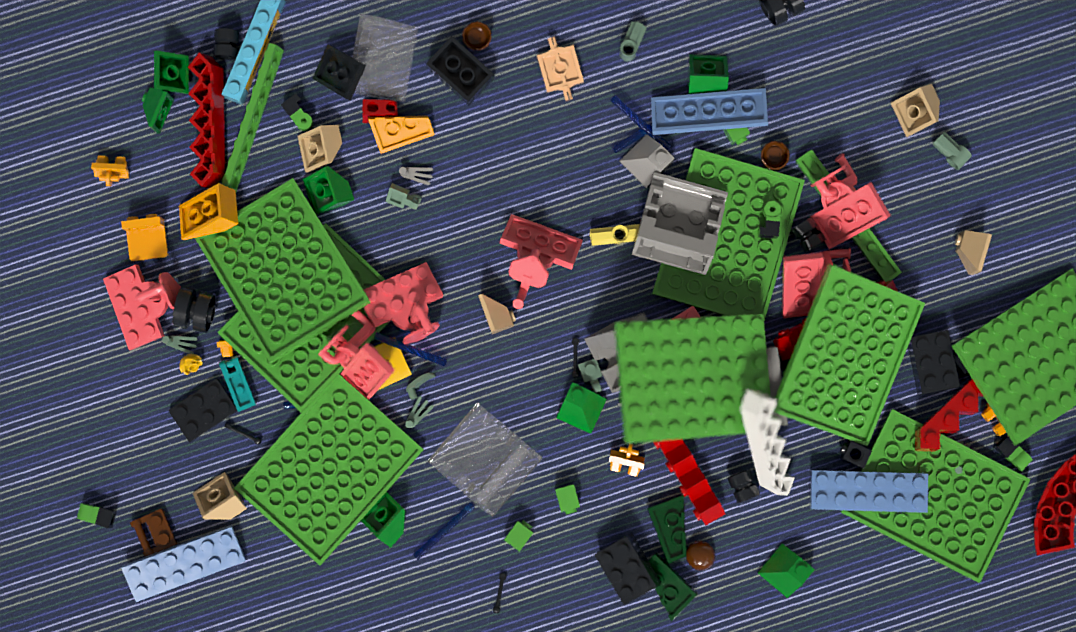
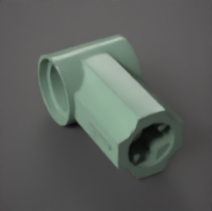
[619,21,647,62]
[932,132,972,170]

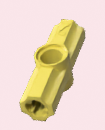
[590,224,640,246]

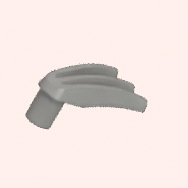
[399,167,433,185]

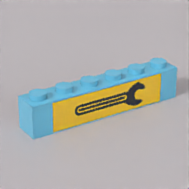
[222,0,285,105]

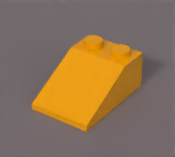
[179,183,238,240]

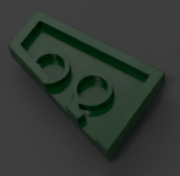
[647,495,686,563]
[649,553,698,622]

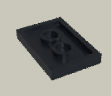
[312,44,366,100]
[168,378,237,442]

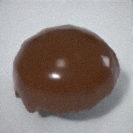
[462,21,492,51]
[761,141,790,170]
[686,541,716,571]

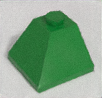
[154,50,189,94]
[142,88,174,134]
[303,166,354,215]
[556,382,607,434]
[361,492,405,548]
[757,544,815,598]

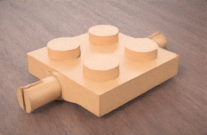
[537,37,584,101]

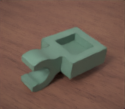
[385,183,422,210]
[578,359,602,393]

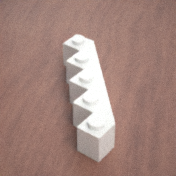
[741,390,795,495]

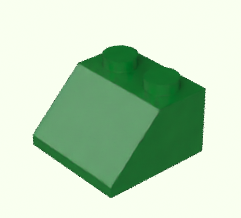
[688,55,729,94]

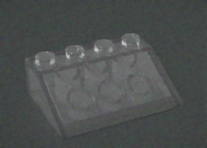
[353,14,418,102]

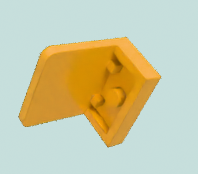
[121,214,168,261]

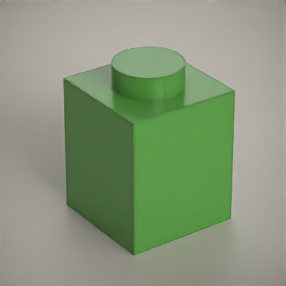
[723,128,750,145]
[555,484,580,514]
[504,520,533,552]

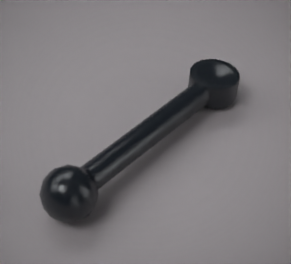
[571,338,579,378]
[224,423,262,445]
[493,573,507,614]

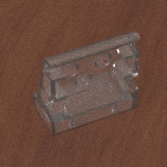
[428,402,543,517]

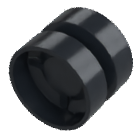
[759,0,805,26]
[173,287,216,333]

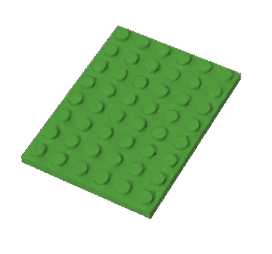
[652,148,805,321]
[195,178,371,364]
[217,223,390,413]
[773,264,925,446]
[952,269,1076,445]
[614,314,773,443]
[234,374,424,566]
[840,409,1031,583]

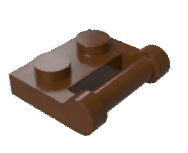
[130,508,178,557]

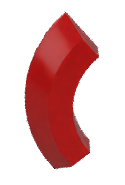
[1034,454,1076,556]

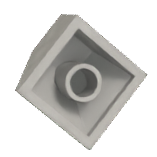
[620,134,675,188]

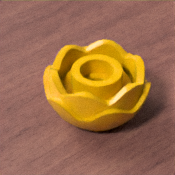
[179,353,202,375]

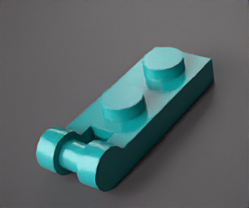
[219,355,257,412]

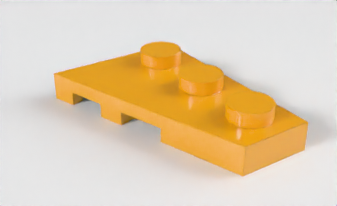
[368,116,435,154]

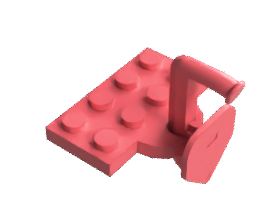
[810,154,891,249]
[499,214,583,309]
[782,248,851,318]
[363,262,443,344]
[103,265,181,350]
[318,310,395,400]

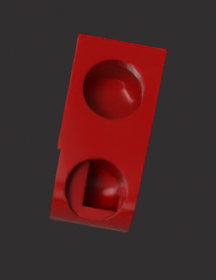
[362,99,398,123]

